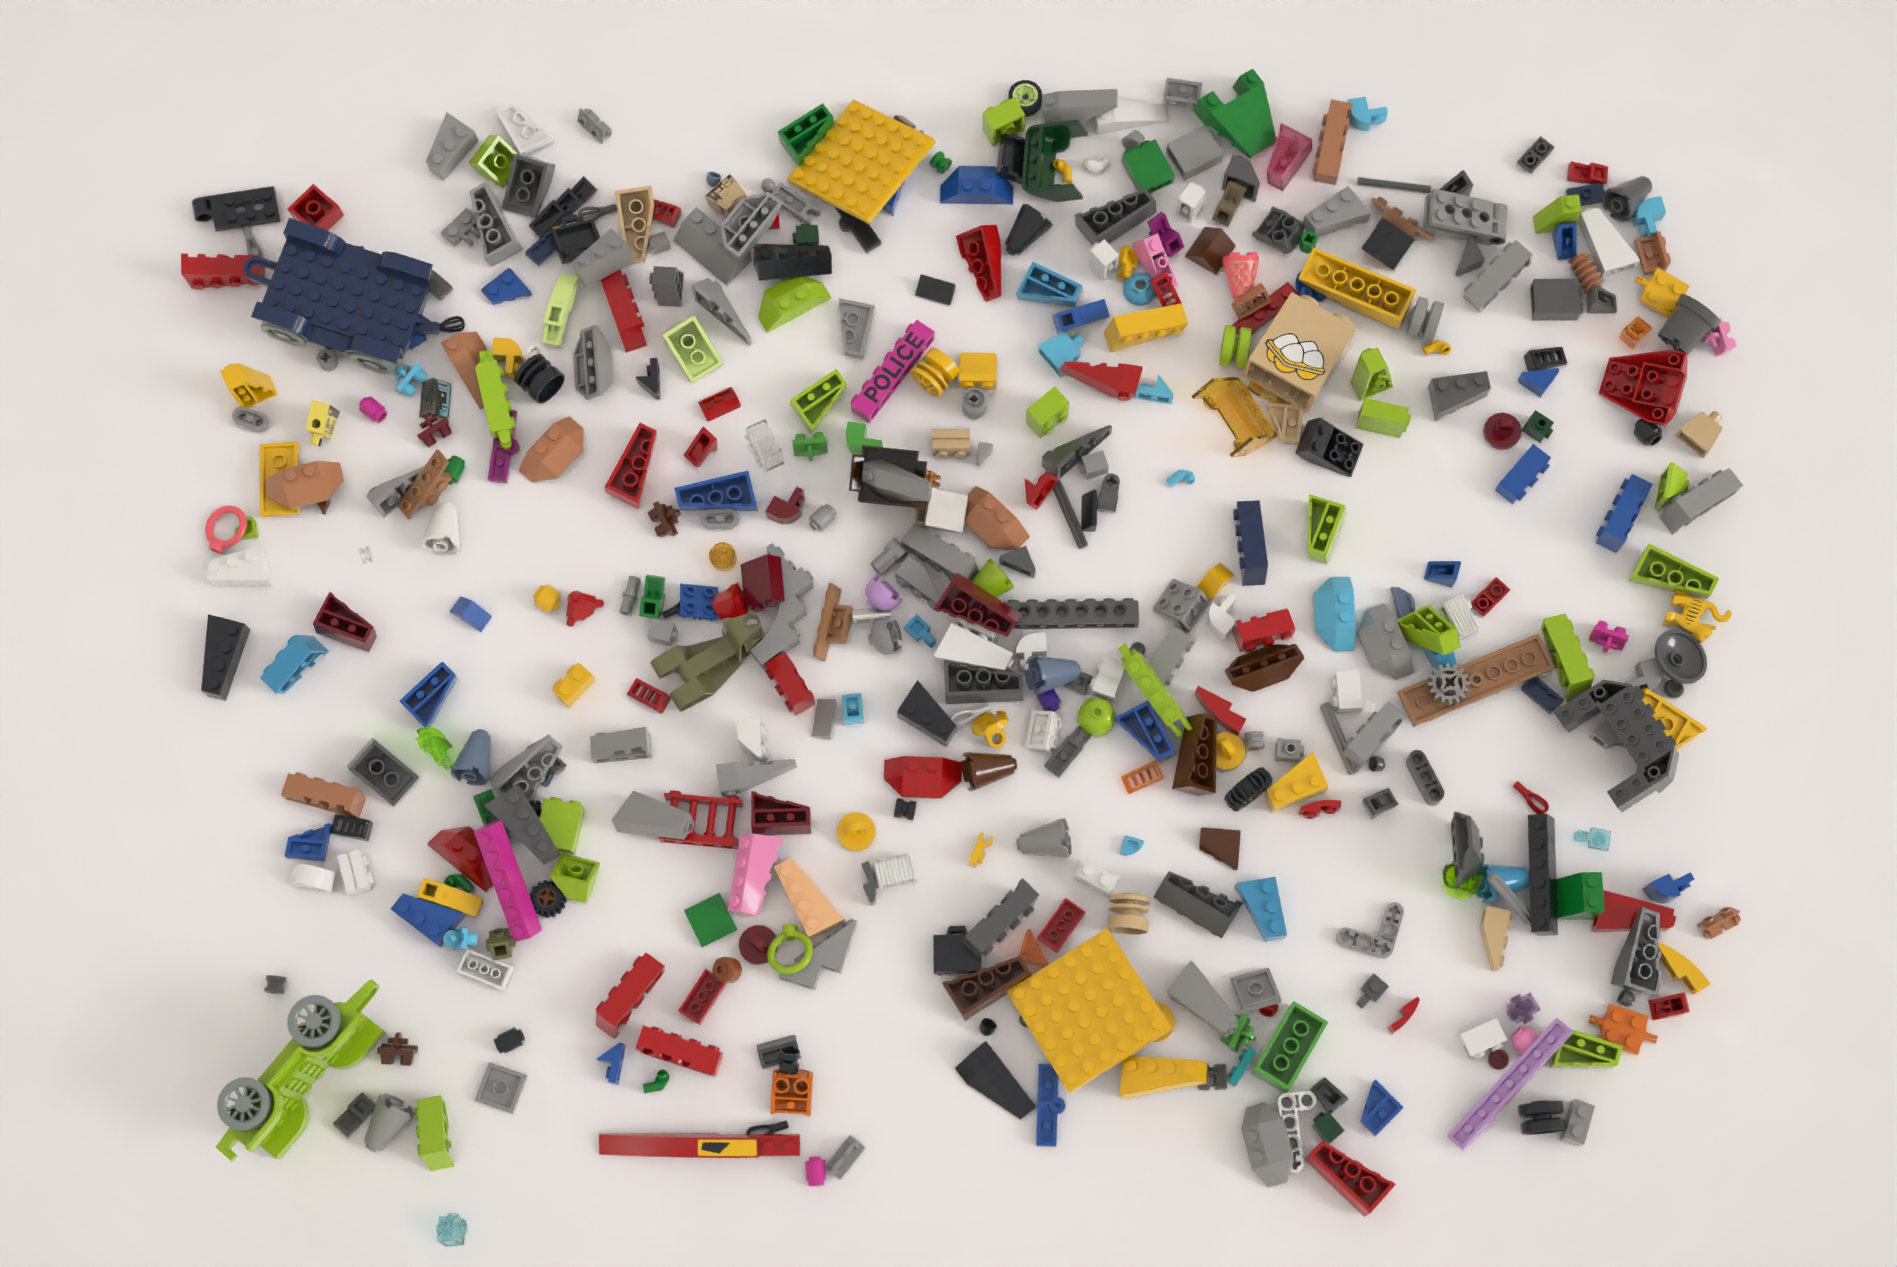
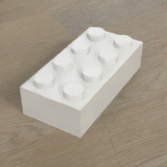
[457,949,514,991]

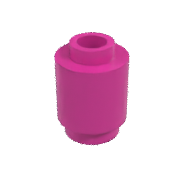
[359,396,387,423]
[805,1156,826,1186]

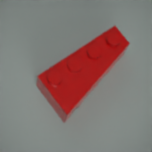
[601,270,647,353]
[635,1025,723,1077]

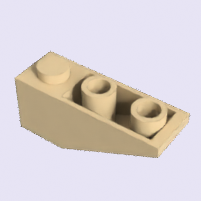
[1479,905,1512,972]

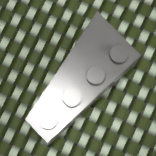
[469,182,523,267]
[1464,240,1533,312]
[901,523,979,581]

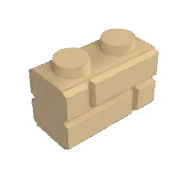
[932,429,970,458]

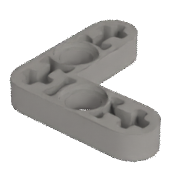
[1336,902,1404,959]

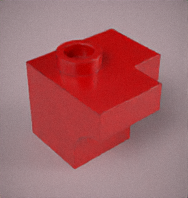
[711,583,749,620]

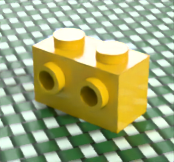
[552,662,596,708]

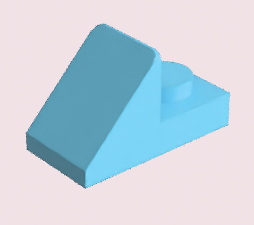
[1135,375,1174,405]
[842,693,864,725]

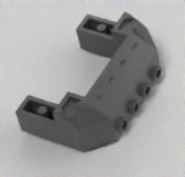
[1554,679,1679,812]

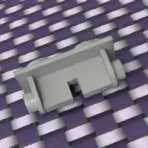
[577,108,612,144]
[825,1135,865,1180]

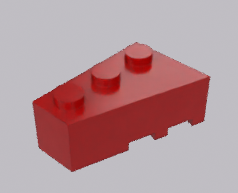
[1232,608,1296,653]

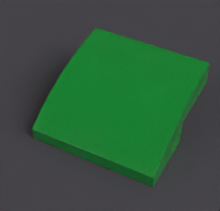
[684,893,737,947]

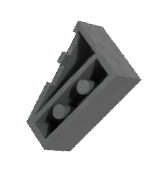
[649,266,684,307]

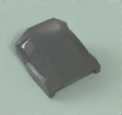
[1252,206,1305,254]

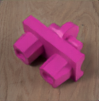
[1589,620,1629,653]

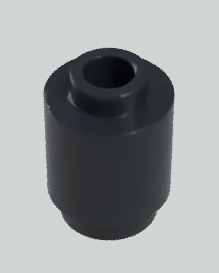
[494,1027,525,1054]

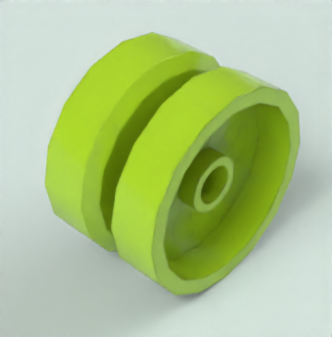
[1219,325,1251,369]

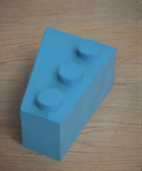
[260,635,329,694]
[1234,877,1287,942]

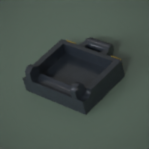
[996,132,1025,185]
[551,214,600,264]
[933,926,981,976]

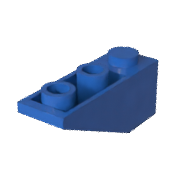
[1052,299,1110,333]

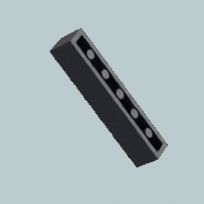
[1528,814,1558,936]

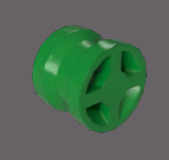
[929,151,952,175]

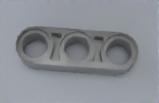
[1406,750,1445,806]

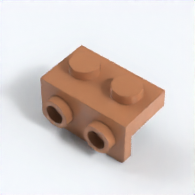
[1634,231,1671,275]

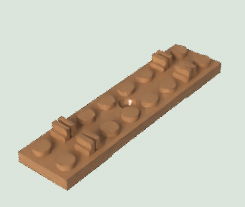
[1397,634,1555,728]

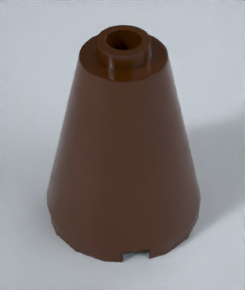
[961,752,1017,791]

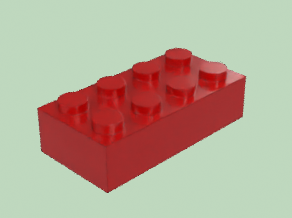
[1037,898,1086,953]
[678,969,727,1025]

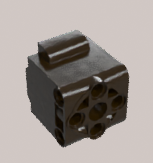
[849,446,927,508]

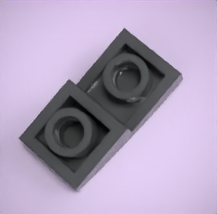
[1517,136,1555,174]

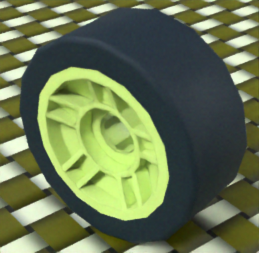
[1008,80,1042,117]

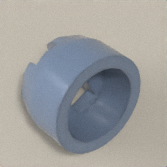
[706,171,722,187]

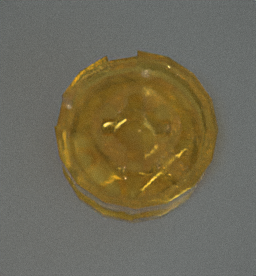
[709,542,737,571]

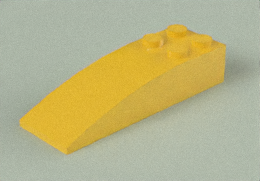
[1298,247,1416,330]

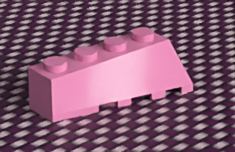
[727,834,784,916]

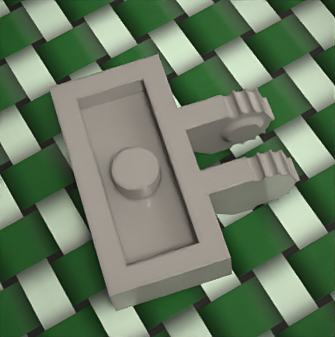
[440,208,480,247]

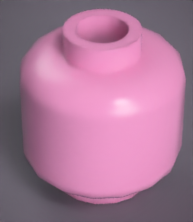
[1511,1026,1539,1055]

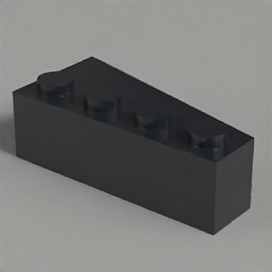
[753,244,832,281]

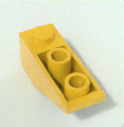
[417,878,484,917]

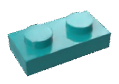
[1228,1046,1257,1087]

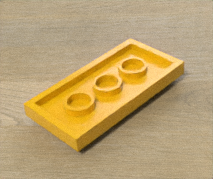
[260,442,299,517]

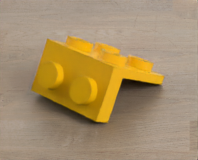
[959,352,997,390]

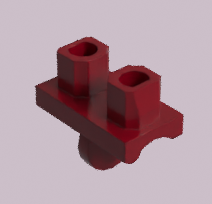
[417,414,452,447]

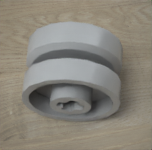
[1407,296,1444,342]

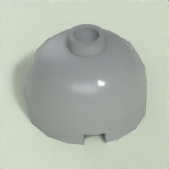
[868,616,902,655]

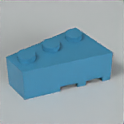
[1016,262,1083,307]

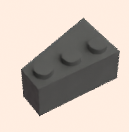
[1428,371,1491,421]

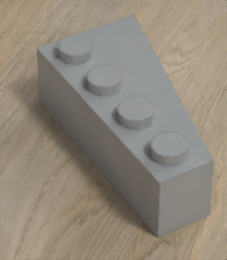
[1659,468,1744,535]

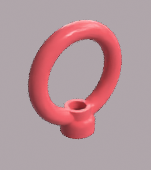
[205,505,247,554]

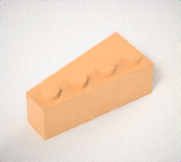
[774,858,845,940]

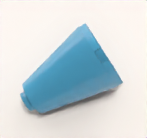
[1473,864,1530,904]

